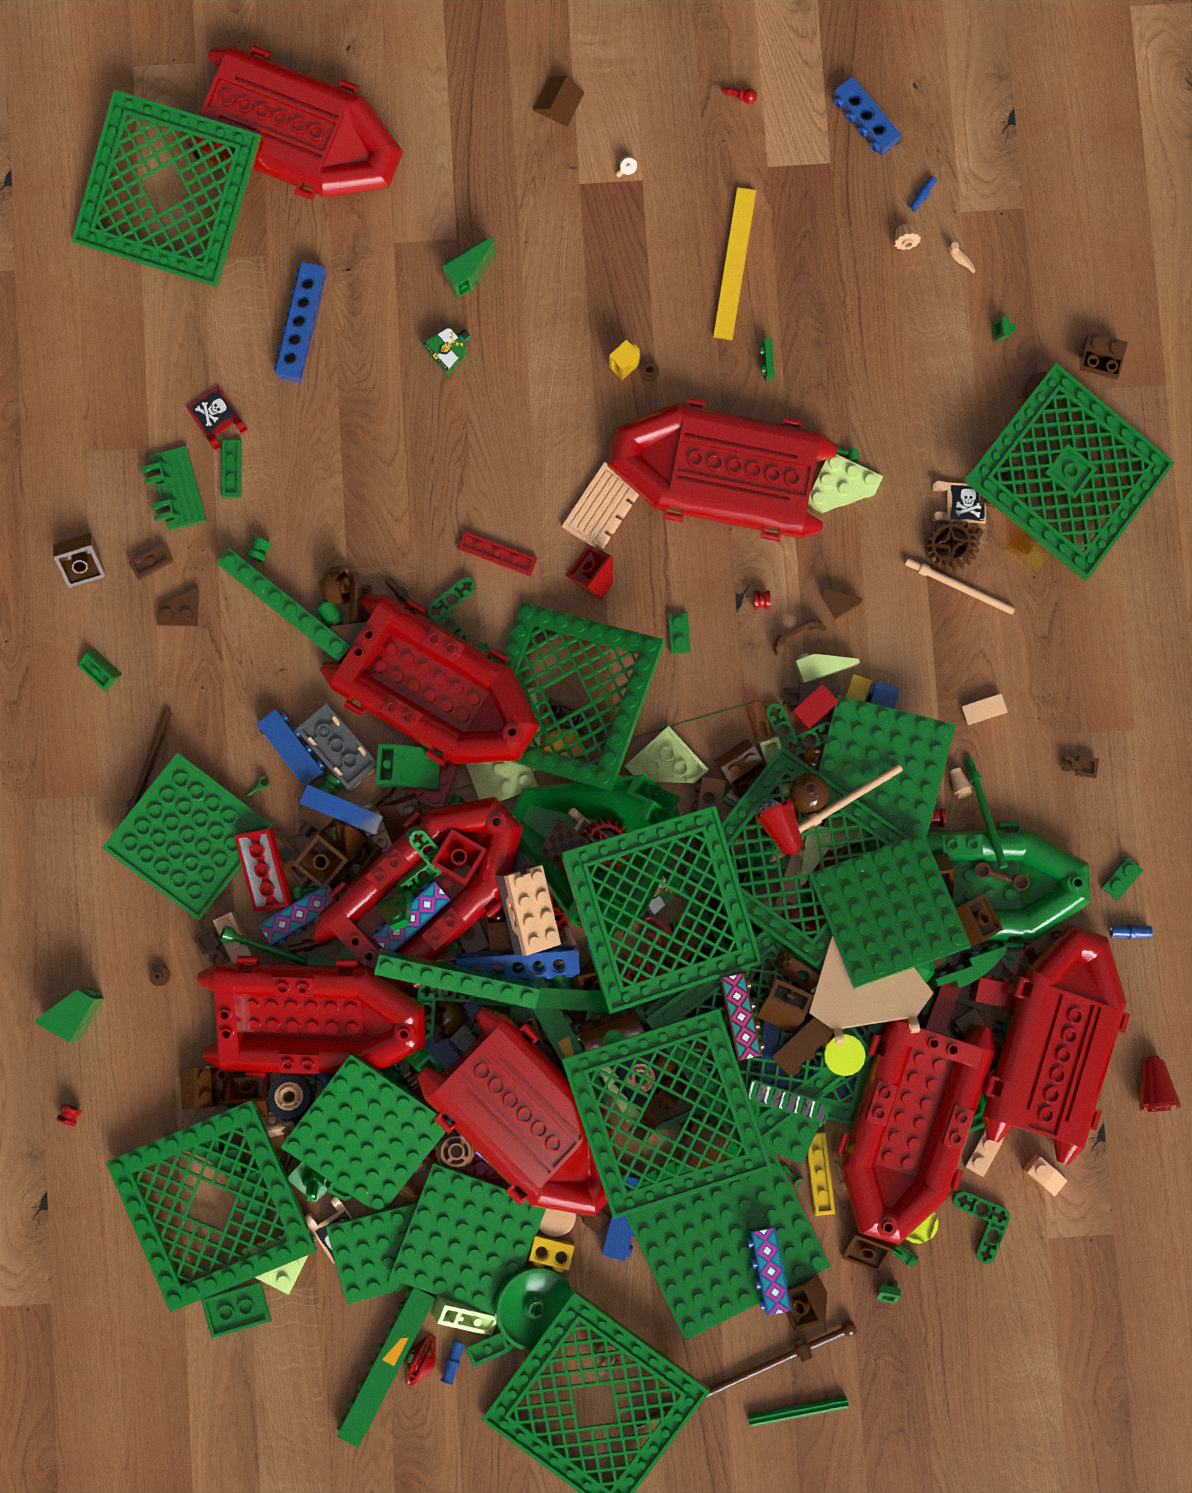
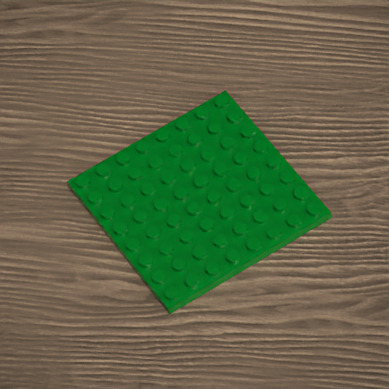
[625,1141,831,1341]

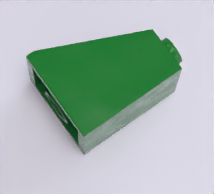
[34,987,104,1043]

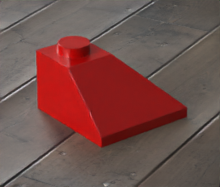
[565,545,613,599]
[431,829,487,887]

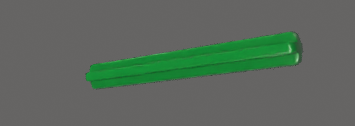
[748,1396,849,1427]

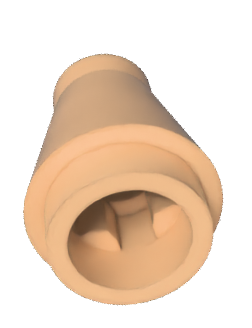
[950,768,973,799]

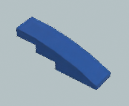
[299,784,384,836]

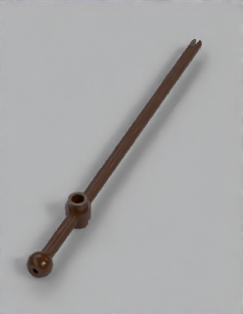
[631,1320,857,1430]

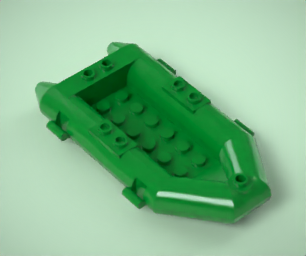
[859,821,1091,949]

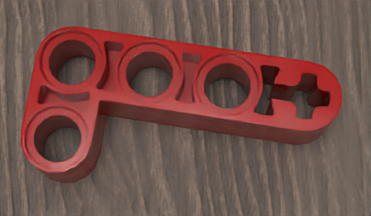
[622,916,676,986]

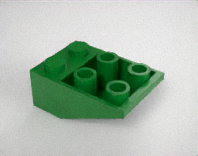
[442,237,496,299]
[375,744,441,790]

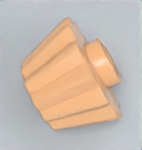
[894,224,921,250]

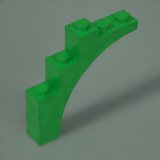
[164,1132,271,1223]

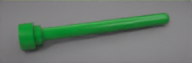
[666,871,732,951]
[219,925,308,965]

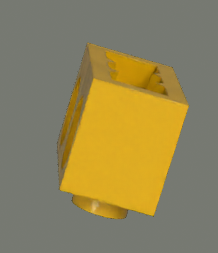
[609,340,640,380]
[529,1234,575,1272]

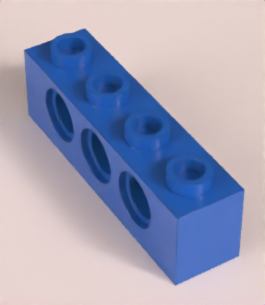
[833,77,901,156]

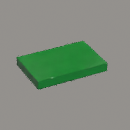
[201,1281,272,1339]

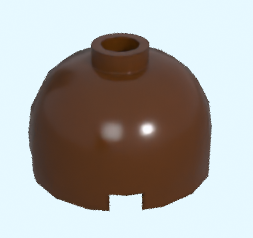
[319,565,355,605]
[789,773,830,814]
[435,1000,468,1040]

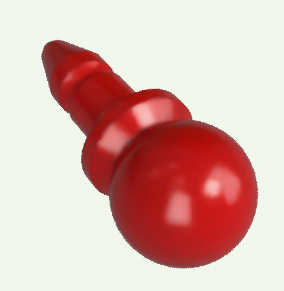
[721,87,757,104]

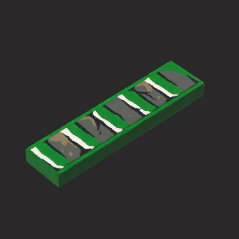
[747,1079,831,1124]

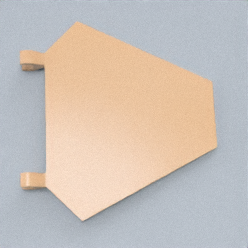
[809,936,933,1045]

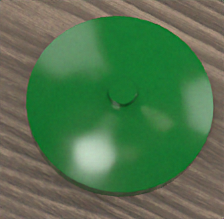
[495,1267,573,1351]

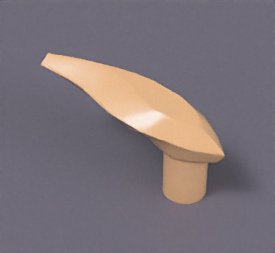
[948,242,976,273]

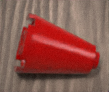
[755,798,803,857]
[1139,1056,1181,1112]

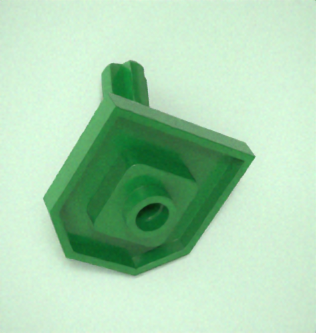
[286,1161,331,1202]

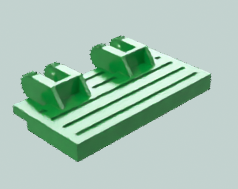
[141,446,207,531]

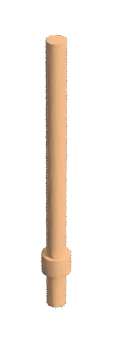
[905,558,1015,615]
[798,764,903,833]

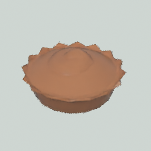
[435,1131,474,1171]

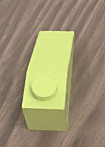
[794,653,860,683]
[431,1295,497,1336]

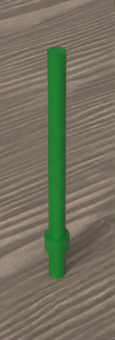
[965,758,1007,869]

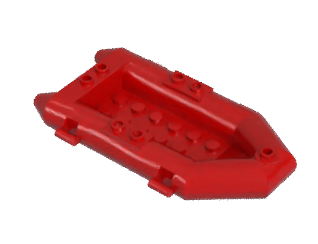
[181,45,404,201]
[607,397,838,542]
[320,594,540,766]
[310,796,523,991]
[982,924,1130,1165]
[197,955,426,1078]
[417,1007,617,1217]
[835,1018,995,1245]

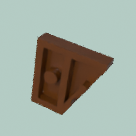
[157,588,199,626]

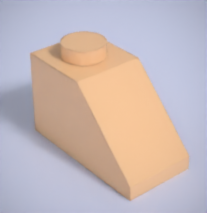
[1023,1154,1067,1196]

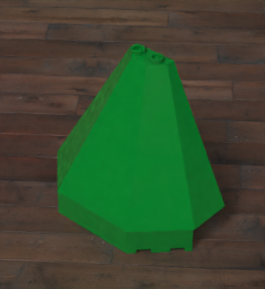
[511,774,680,938]

